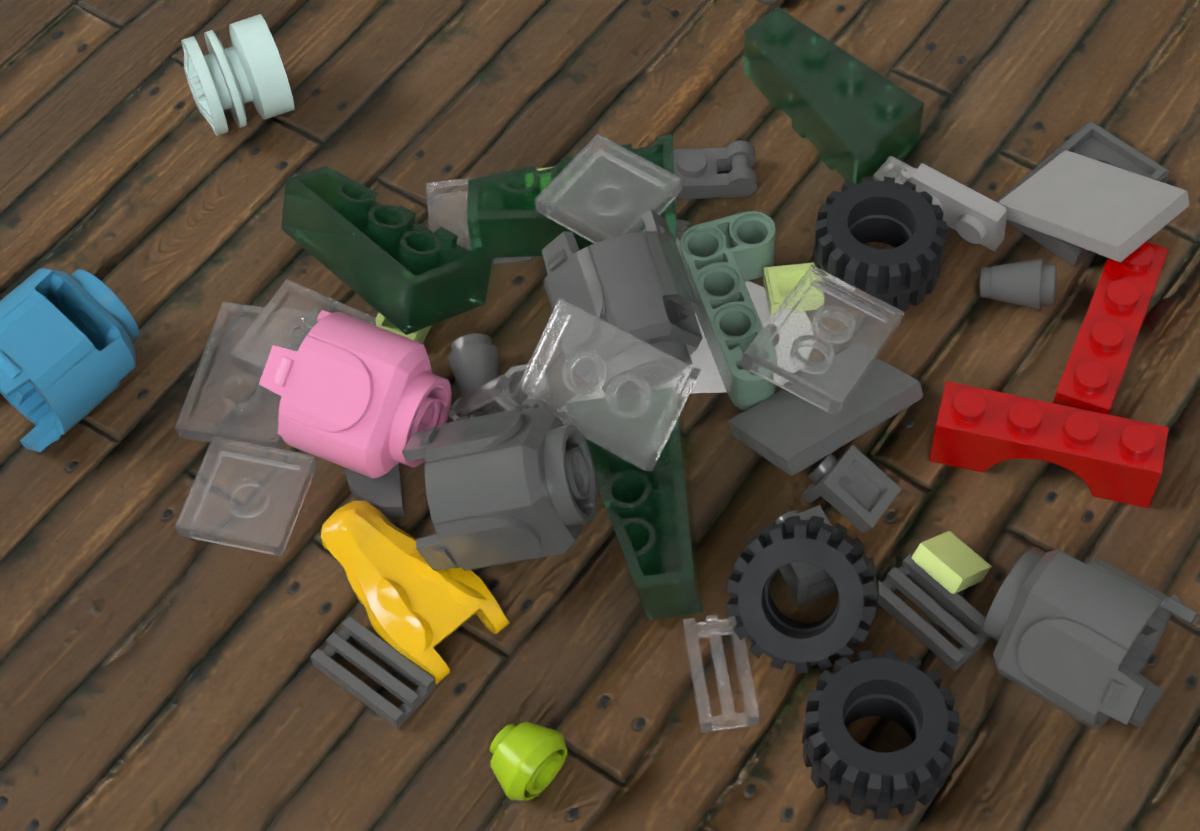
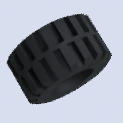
[813,176,947,315]
[727,515,879,673]
[802,650,960,819]

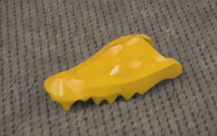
[321,500,510,685]

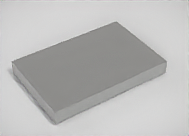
[998,150,1190,262]

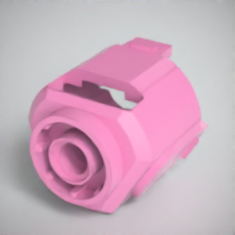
[259,310,452,479]

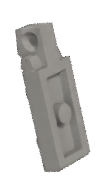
[873,155,1007,252]

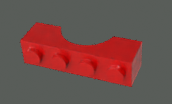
[1053,242,1169,415]
[929,381,1169,508]

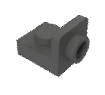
[801,445,901,533]

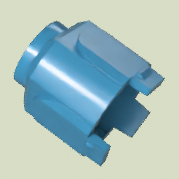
[0,268,140,452]

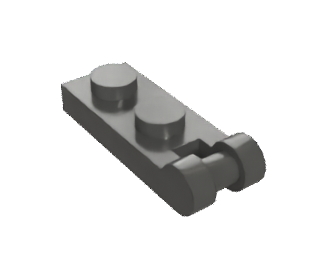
[618,141,757,201]

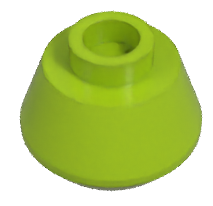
[490,721,567,801]

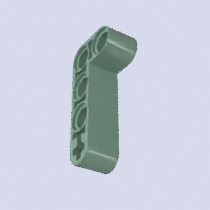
[680,211,776,411]

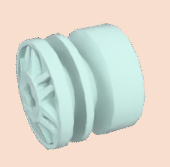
[181,14,295,136]

